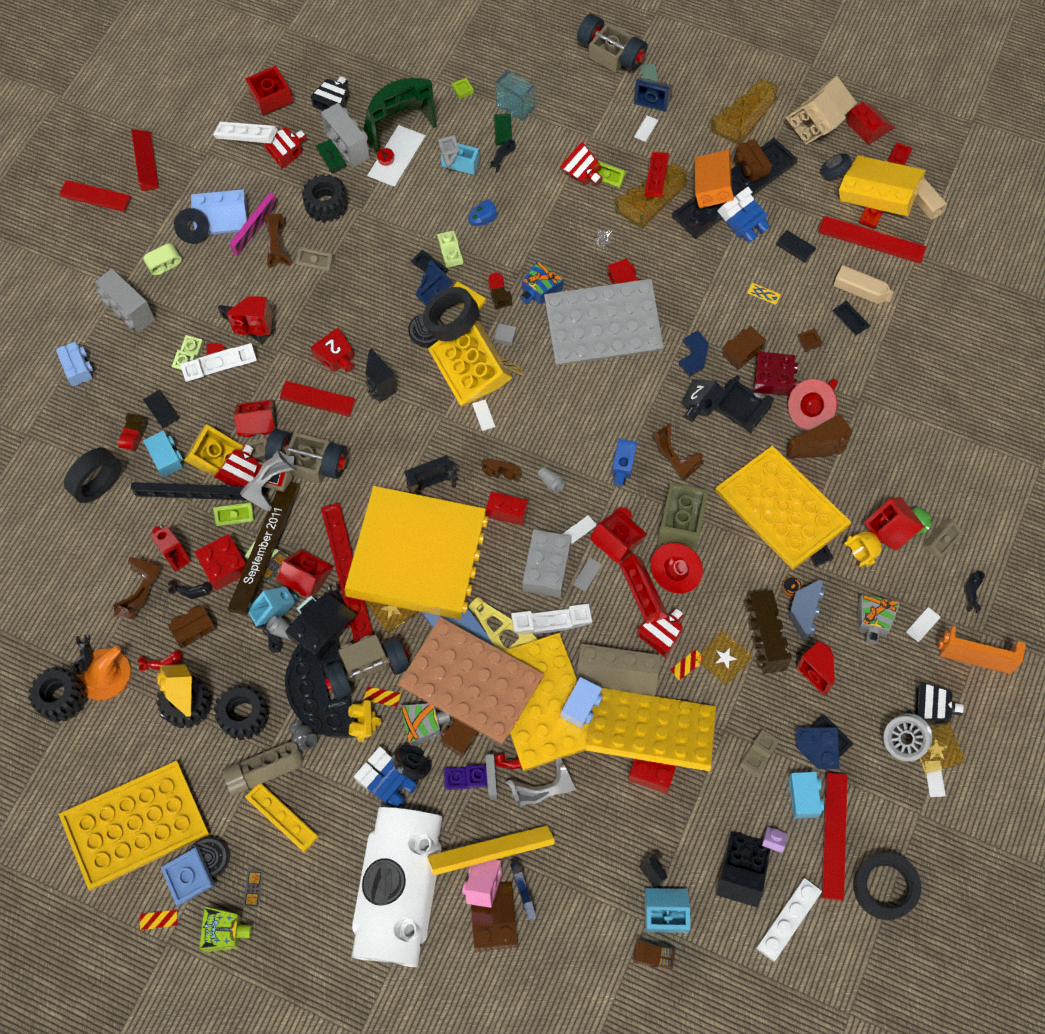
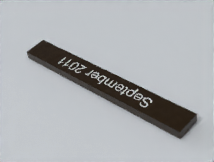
[227,482,300,615]

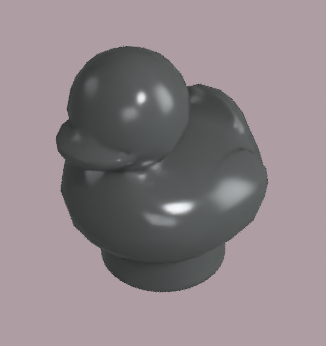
[289,720,317,751]

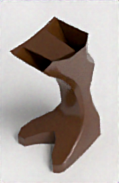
[264,214,292,268]
[652,422,704,481]
[113,557,162,620]

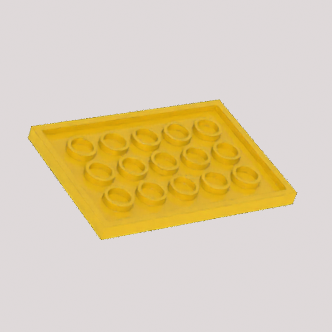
[715,446,851,570]
[503,633,590,772]
[586,688,716,771]
[59,760,209,891]

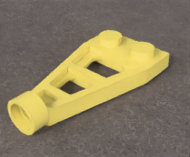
[469,597,538,651]

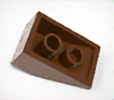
[786,414,853,459]
[471,882,518,952]

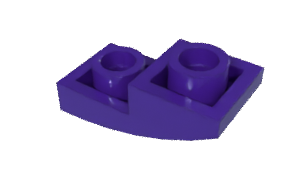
[443,765,488,791]

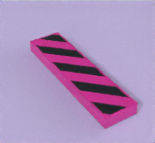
[230,193,277,256]

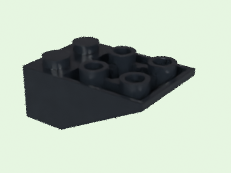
[716,831,771,907]

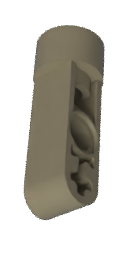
[222,742,303,796]

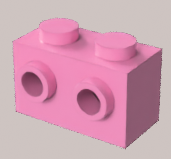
[463,860,502,908]

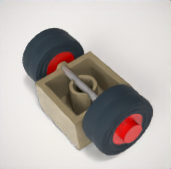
[577,13,648,73]
[265,429,347,484]
[324,635,410,700]

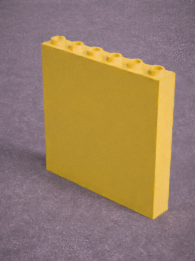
[345,486,488,620]

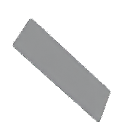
[573,558,602,592]

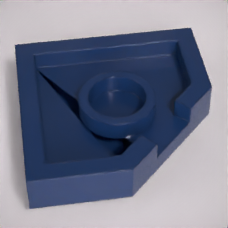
[796,727,840,769]

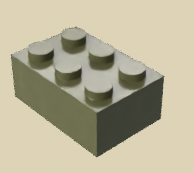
[658,483,708,549]

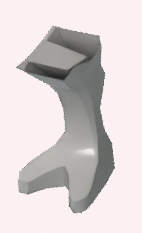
[240,450,296,511]
[505,757,576,808]

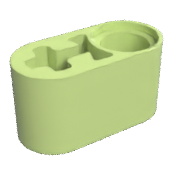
[143,243,182,275]

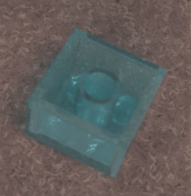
[495,69,535,121]

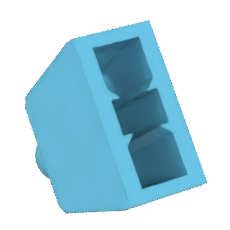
[249,587,298,627]

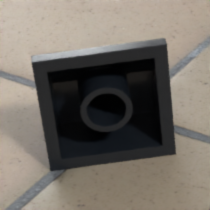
[365,348,398,403]

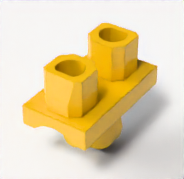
[348,700,382,742]

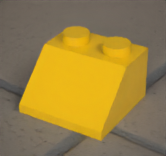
[157,665,192,717]

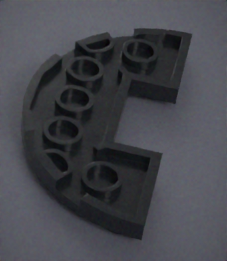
[285,641,355,739]

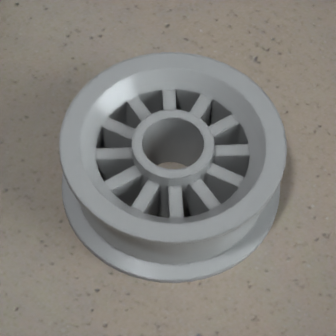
[884,714,932,761]

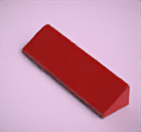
[131,129,159,191]
[619,553,668,624]

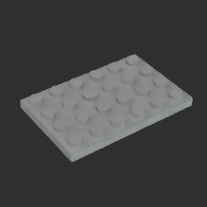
[544,279,664,366]

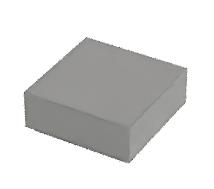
[494,324,516,346]

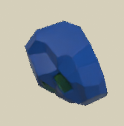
[468,199,497,226]

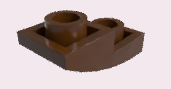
[481,459,521,482]

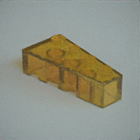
[711,79,777,144]
[614,163,687,229]

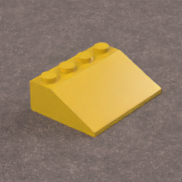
[839,156,926,216]
[428,320,513,406]

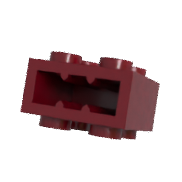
[753,351,798,396]

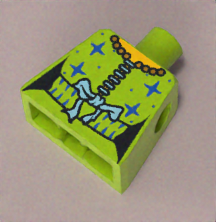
[199,907,252,952]

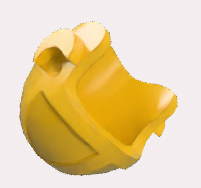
[844,532,882,567]

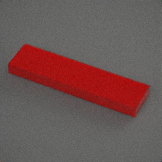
[59,180,131,212]
[280,381,356,417]

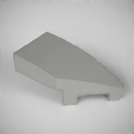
[438,135,460,168]

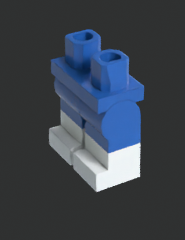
[718,187,770,243]
[354,747,418,808]

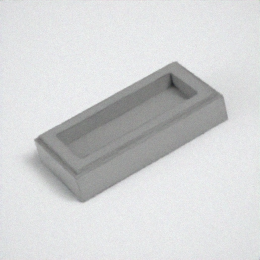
[486,754,497,800]

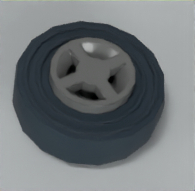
[821,153,852,179]

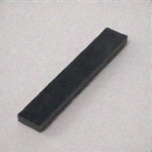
[131,482,247,501]

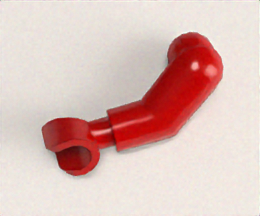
[137,650,183,671]
[494,753,522,770]

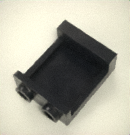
[714,375,774,433]
[404,455,458,495]

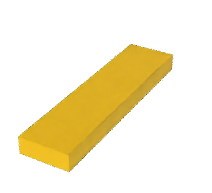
[245,784,319,853]

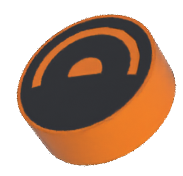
[782,577,802,597]

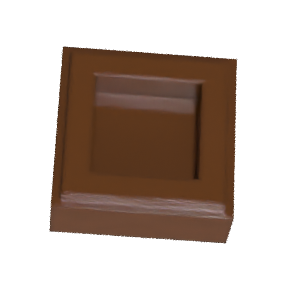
[797,328,822,352]

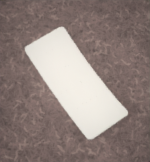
[906,607,940,642]

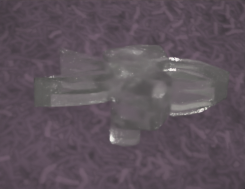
[593,229,613,250]

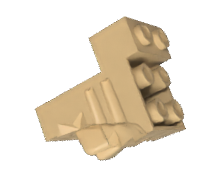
[786,76,857,145]

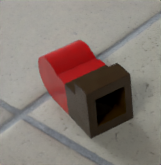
[488,272,512,309]
[118,413,148,451]

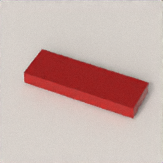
[645,152,669,198]

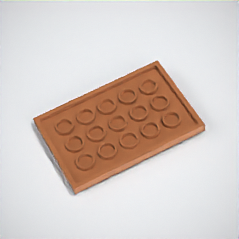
[398,617,544,746]

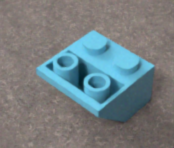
[645,888,690,933]

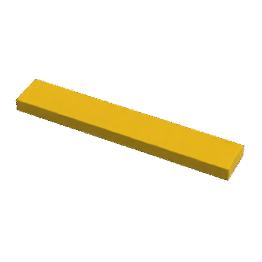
[427,826,554,876]

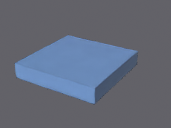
[160,847,215,906]

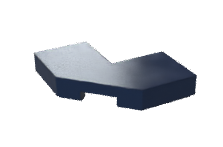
[679,330,709,378]
[510,860,537,920]

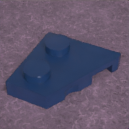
[415,260,455,306]

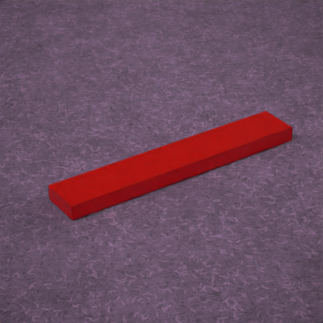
[859,142,913,230]
[818,216,927,264]
[821,773,848,901]

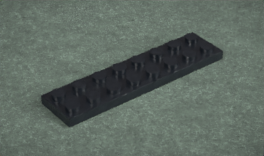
[672,138,798,239]

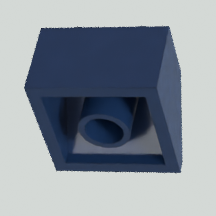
[634,77,673,112]

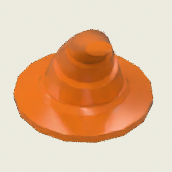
[76,645,131,701]

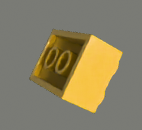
[184,424,243,476]

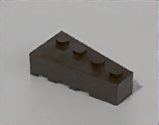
[745,590,792,674]

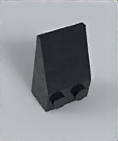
[285,592,357,661]

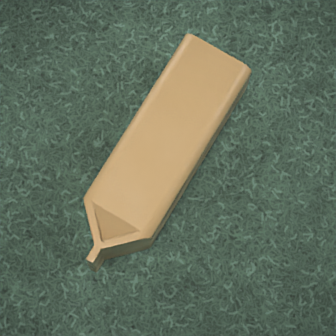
[914,177,947,220]
[834,265,894,304]

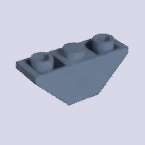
[788,580,825,641]

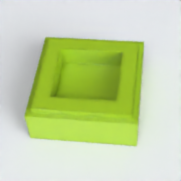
[451,78,474,99]

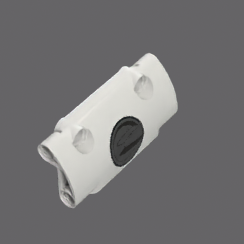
[351,807,442,967]

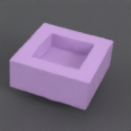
[762,827,788,853]

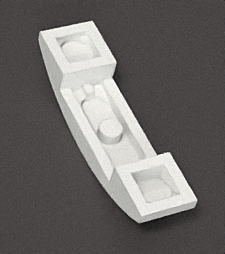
[180,343,257,382]
[511,604,592,634]

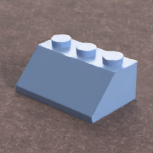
[191,189,248,235]

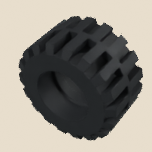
[302,174,348,223]
[28,667,87,722]
[156,674,212,728]
[214,684,269,740]

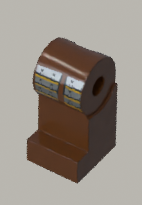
[633,941,675,969]

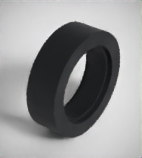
[423,287,479,341]
[64,447,122,503]
[853,852,921,920]

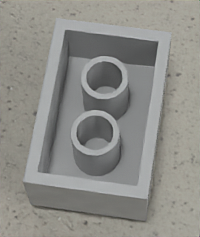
[321,103,370,168]
[95,268,155,333]
[522,529,572,598]

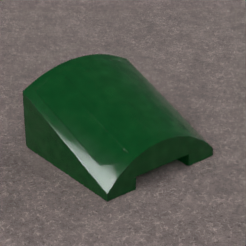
[363,78,437,155]

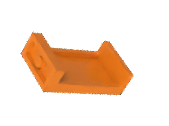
[695,149,734,208]
[938,626,1026,674]

